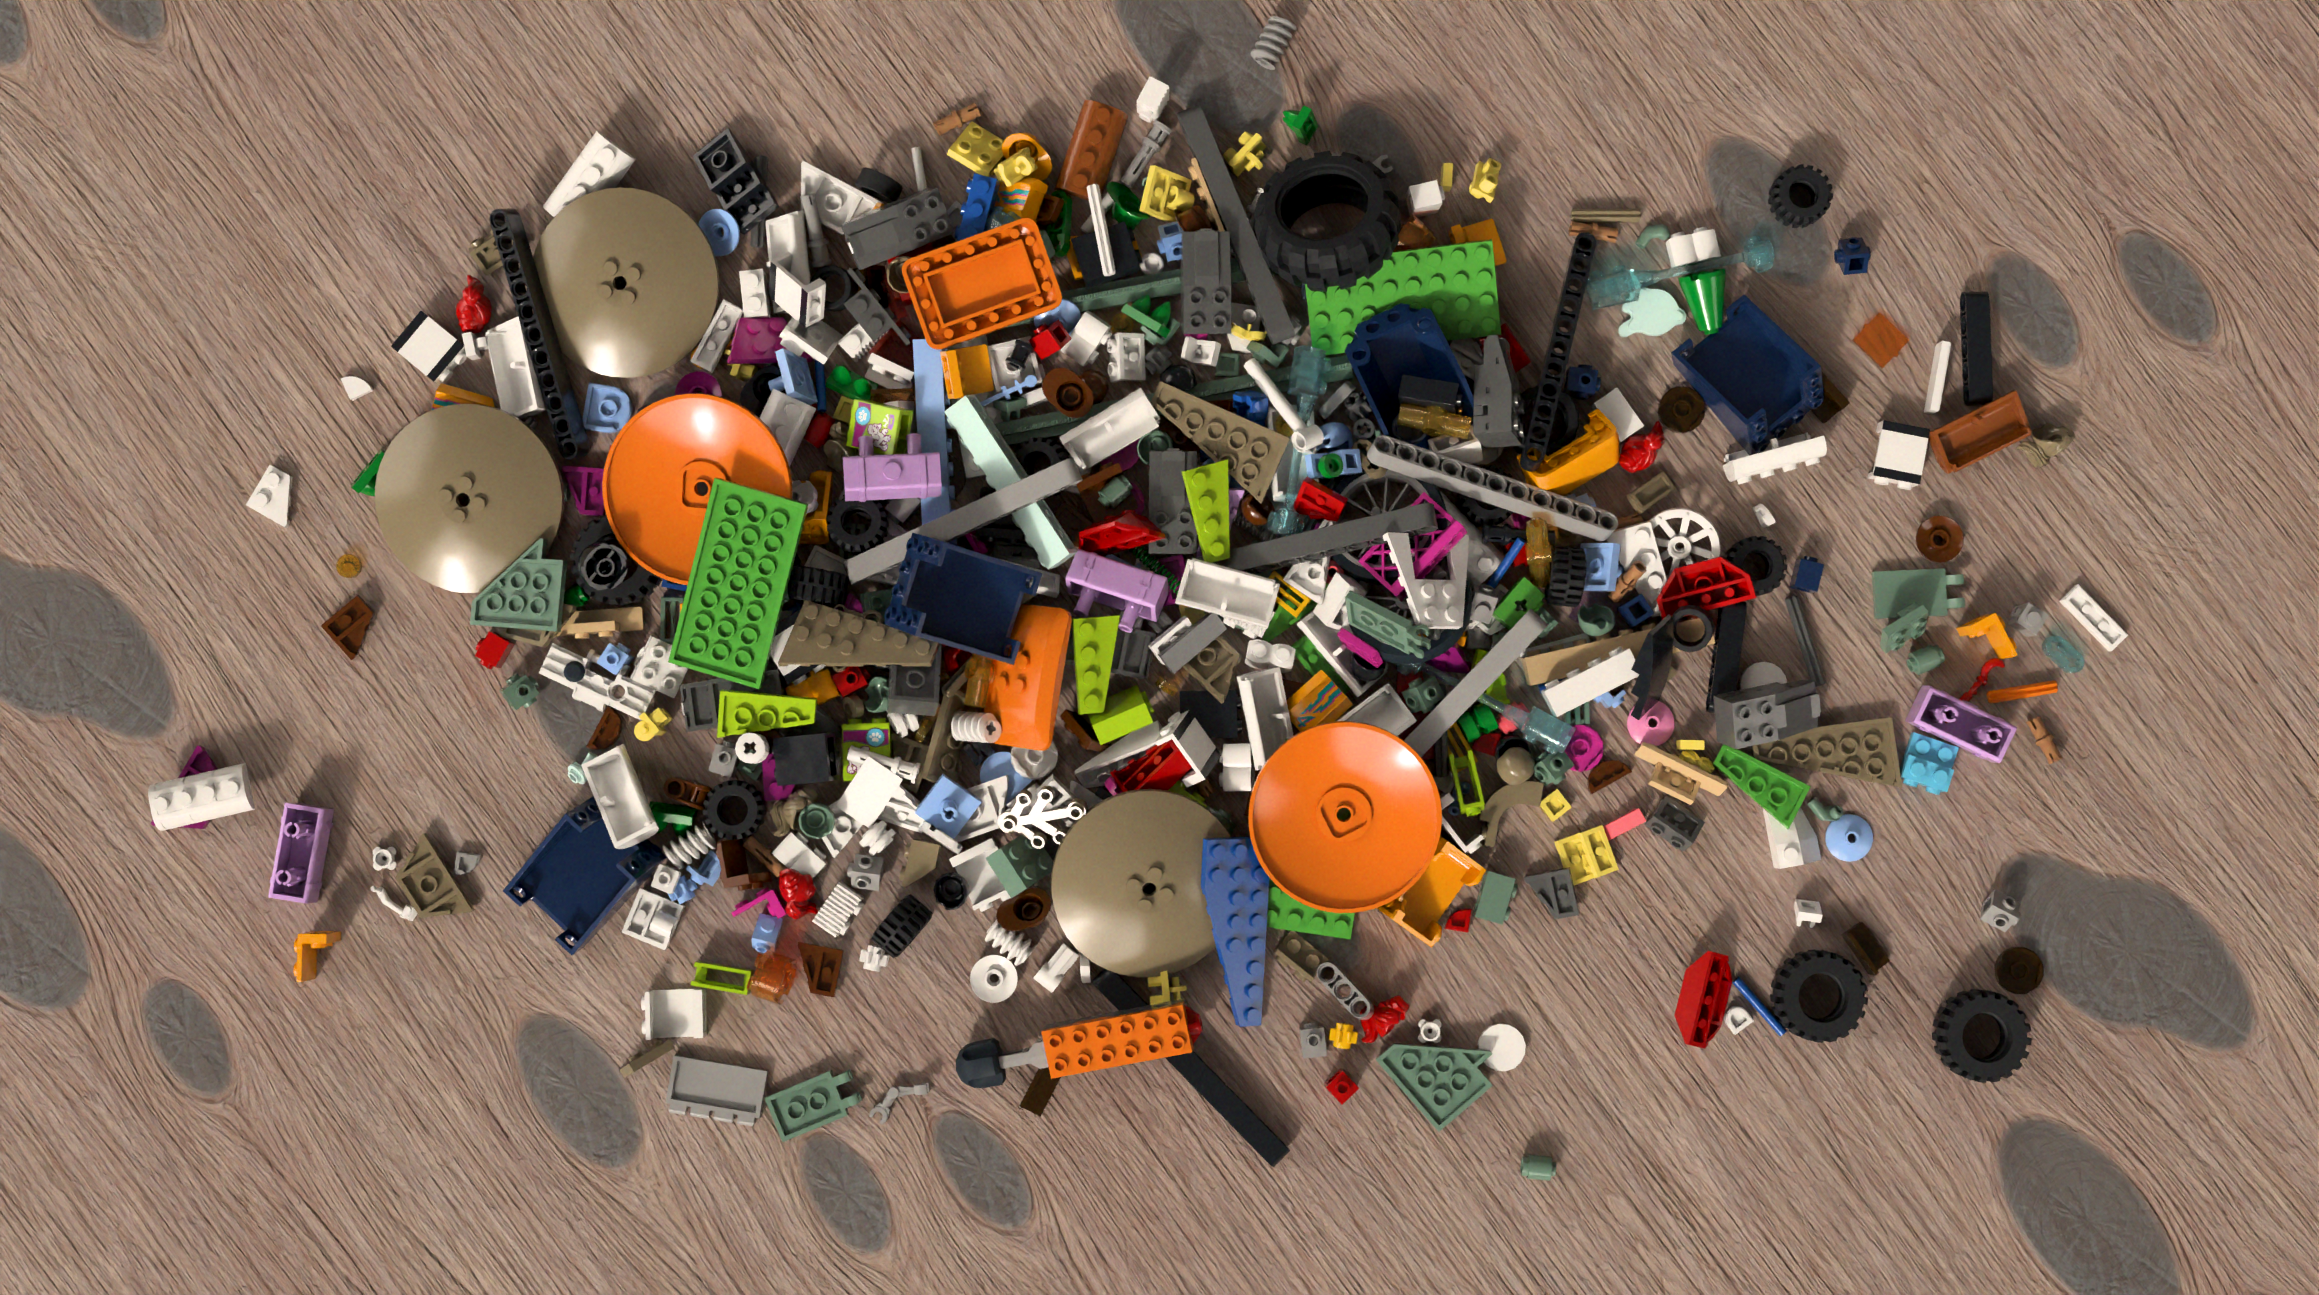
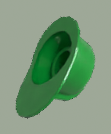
[1106,181,1151,230]

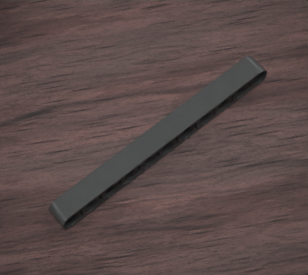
[1177,105,1295,345]
[1185,503,1438,574]

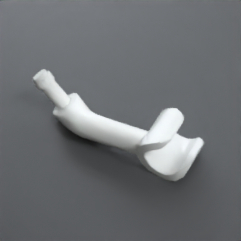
[370,886,418,921]

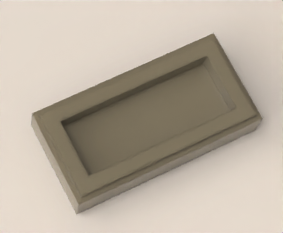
[1626,470,1676,515]

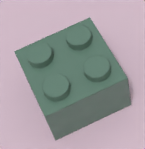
[985,828,1054,898]

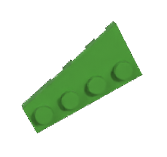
[1713,744,1811,829]

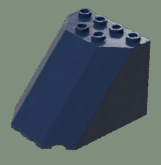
[1345,303,1474,459]

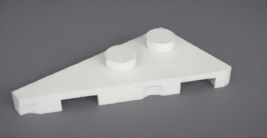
[1283,519,1336,605]

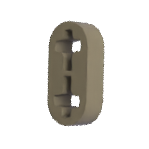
[1352,439,1387,479]

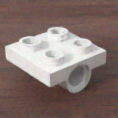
[630,635,689,698]
[622,888,685,950]

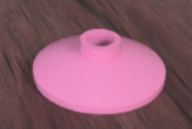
[1627,701,1674,746]

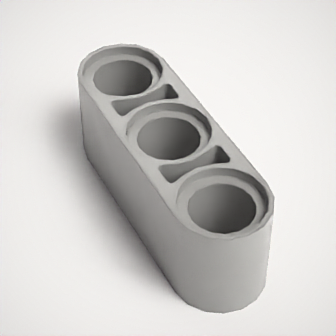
[1317,962,1374,1020]

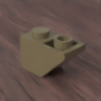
[899,839,942,887]

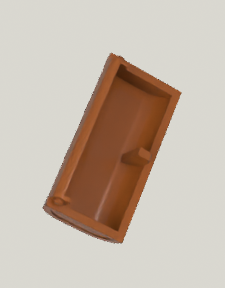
[1054,100,1128,201]
[1928,390,2032,474]

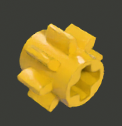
[1328,1022,1358,1049]

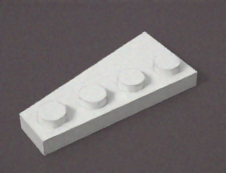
[1607,520,1667,617]

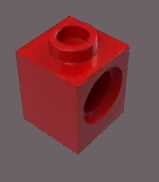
[1324,1068,1359,1105]

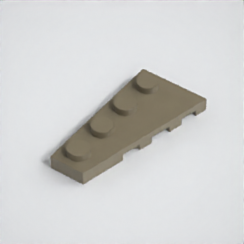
[921,690,969,785]

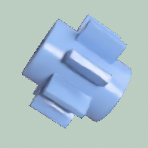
[667,875,698,905]

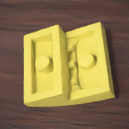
[1554,825,1619,886]

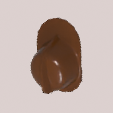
[1174,205,1211,232]
[1042,367,1094,418]
[996,888,1051,931]

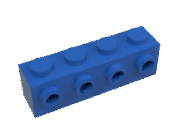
[954,173,1000,241]

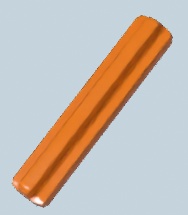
[1986,680,2058,704]

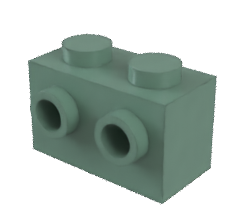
[1472,870,1518,925]

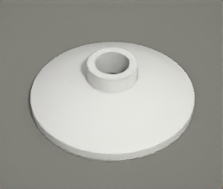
[970,955,1018,1003]

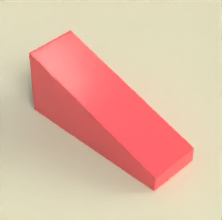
[1603,808,1646,841]

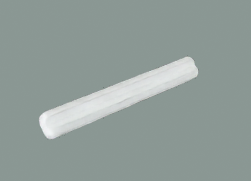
[1087,184,1116,276]

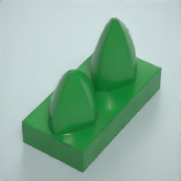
[1283,105,1318,146]
[1121,295,1171,338]
[825,364,879,400]
[351,449,385,496]
[649,801,697,839]

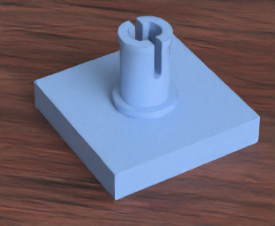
[768,348,818,405]
[1580,543,1624,591]
[915,774,982,839]

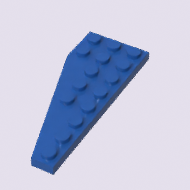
[1201,837,1269,1027]

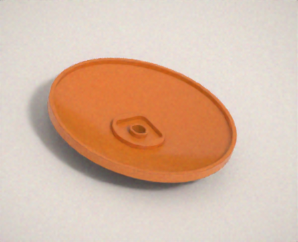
[602,393,792,585]
[1248,721,1442,913]

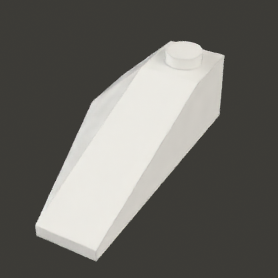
[1074,720,1163,788]
[1763,807,1821,869]

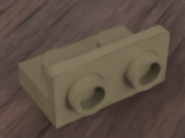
[469,229,513,276]
[1274,931,1329,982]

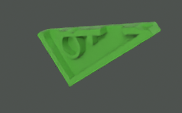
[1261,583,1329,643]

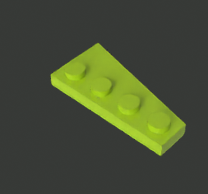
[1182,459,1230,563]
[1072,615,1120,715]
[717,689,817,738]

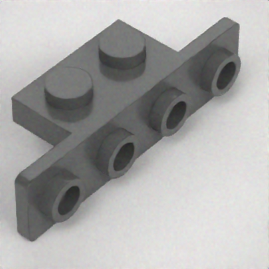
[844,268,911,346]

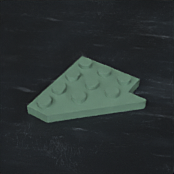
[470,538,567,632]
[1376,1043,1493,1132]

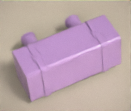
[843,433,942,502]
[1066,548,1169,633]
[1905,685,2017,763]
[268,802,334,904]

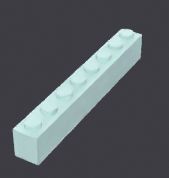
[944,394,1078,570]

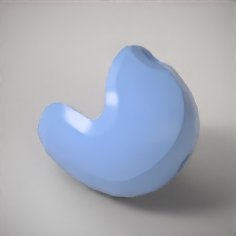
[1316,422,1353,453]

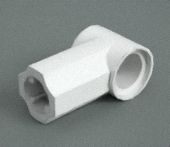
[1033,943,1079,993]

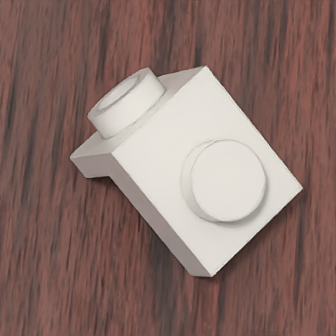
[1181,336,1221,367]
[651,864,681,894]

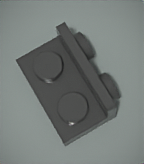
[1645,796,1705,851]

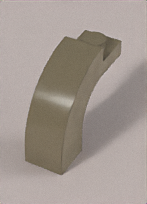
[1477,781,1544,847]

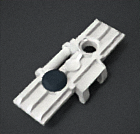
[539,643,656,721]

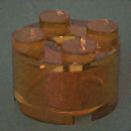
[1394,214,1436,251]
[747,950,797,1005]

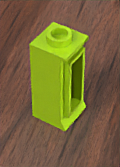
[1448,750,1485,816]
[691,960,757,995]

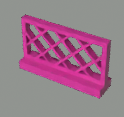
[1358,492,1467,602]

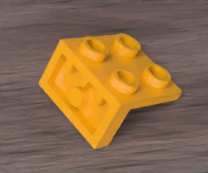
[1448,218,1507,266]
[940,344,994,399]
[1956,613,2017,659]
[294,931,341,982]

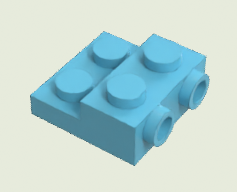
[1900,732,1959,795]

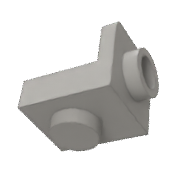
[1470,584,1498,624]

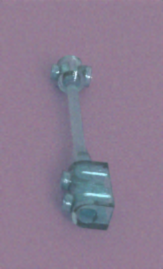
[1586,236,1774,310]
[1267,345,1330,537]
[1393,661,1576,755]

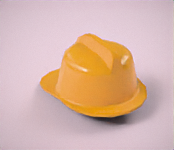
[1002,133,1052,181]

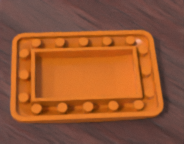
[902,218,1062,350]
[982,604,1072,751]

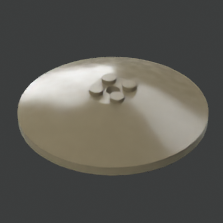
[533,187,720,378]
[375,404,564,593]
[1051,789,1230,977]

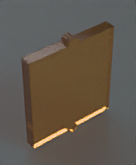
[1852,312,1909,368]
[871,388,916,404]

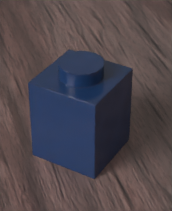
[1789,556,1824,593]
[1617,594,1654,628]

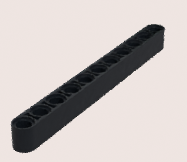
[489,208,590,459]
[1520,232,1596,472]
[1091,969,1290,1168]

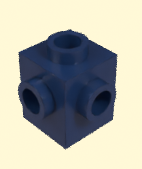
[1834,237,1871,275]
[1564,364,1601,400]

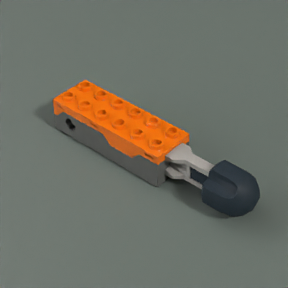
[956,998,1203,1088]

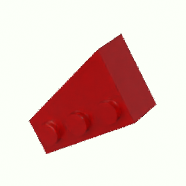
[1110,739,1192,792]

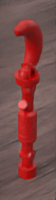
[1944,658,2005,724]

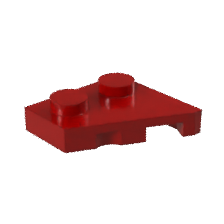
[1290,476,1348,521]

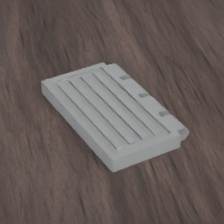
[665,1055,769,1127]

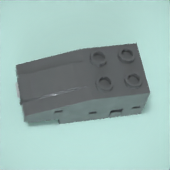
[841,188,955,270]
[1181,229,1231,334]
[1473,335,1526,448]
[1149,448,1197,554]
[1065,616,1156,680]
[887,643,941,716]
[680,669,787,732]
[1713,679,1821,749]

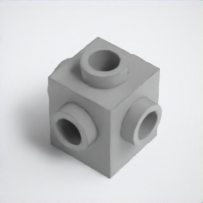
[847,854,884,891]
[1980,889,2021,932]

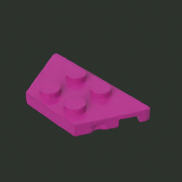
[727,317,813,364]

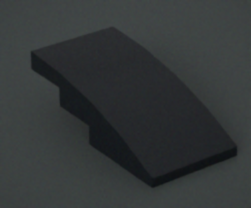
[693,128,780,235]
[1631,614,1674,720]

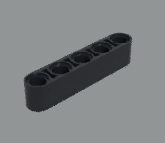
[1960,292,1993,406]
[1706,601,1747,713]

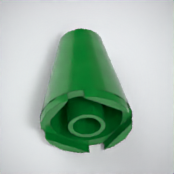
[1678,268,1726,335]

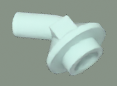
[568,752,597,784]

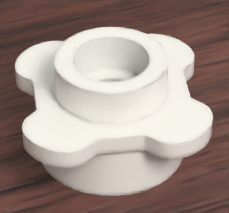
[373,847,397,870]
[1418,1019,1442,1043]

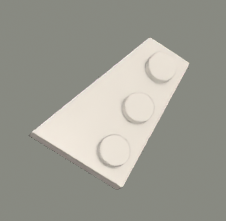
[822,799,863,858]

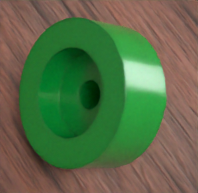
[1318,453,1343,478]

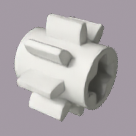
[859,945,890,972]

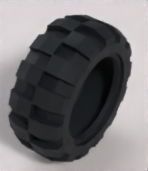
[1254,151,1401,292]

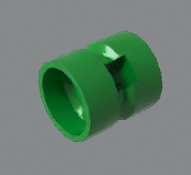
[1456,701,1498,743]

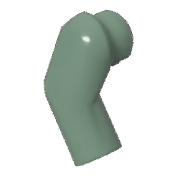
[1635,224,1670,249]
[1807,797,1843,821]

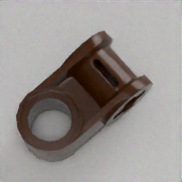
[663,777,712,810]

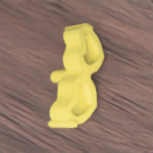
[1231,322,1267,342]
[1679,750,1715,774]

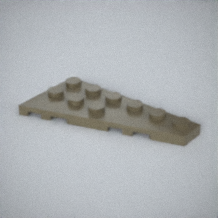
[1151,381,1291,504]
[778,600,940,666]
[1751,717,1902,788]

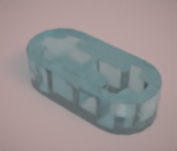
[2042,636,2085,673]

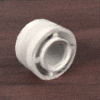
[886,710,919,738]
[859,820,896,857]

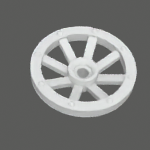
[1650,508,1721,580]

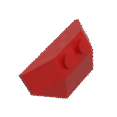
[1078,510,1165,557]
[1656,556,1757,620]
[1674,951,1732,1049]

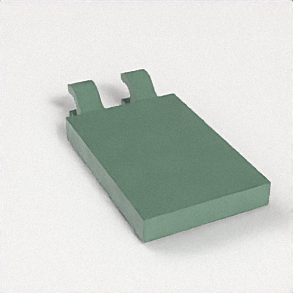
[1872,568,1965,619]
[1345,590,1431,658]
[765,1070,863,1142]

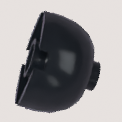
[577,542,628,591]

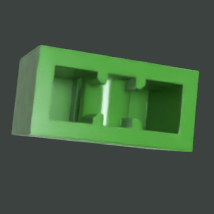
[1492,577,1546,630]

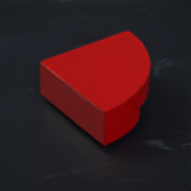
[1471,733,1501,756]
[1444,908,1472,932]

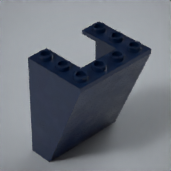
[1671,295,1824,455]
[884,533,1042,665]
[503,796,667,955]

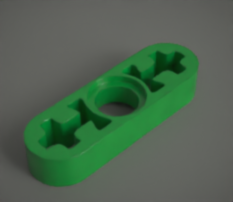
[1047,190,1073,258]

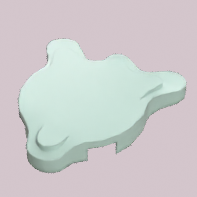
[1618,279,1686,337]

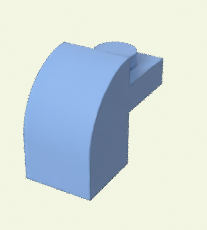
[1305,449,1362,479]

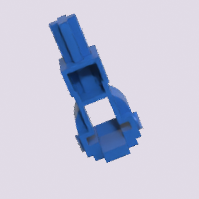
[1233,390,1268,427]

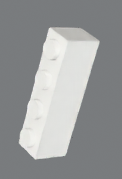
[1541,646,1639,717]

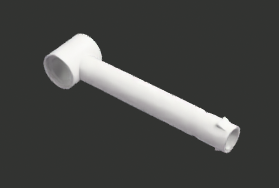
[1244,358,1324,452]

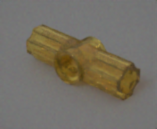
[1397,403,1472,439]
[1525,517,1551,588]
[964,653,996,708]

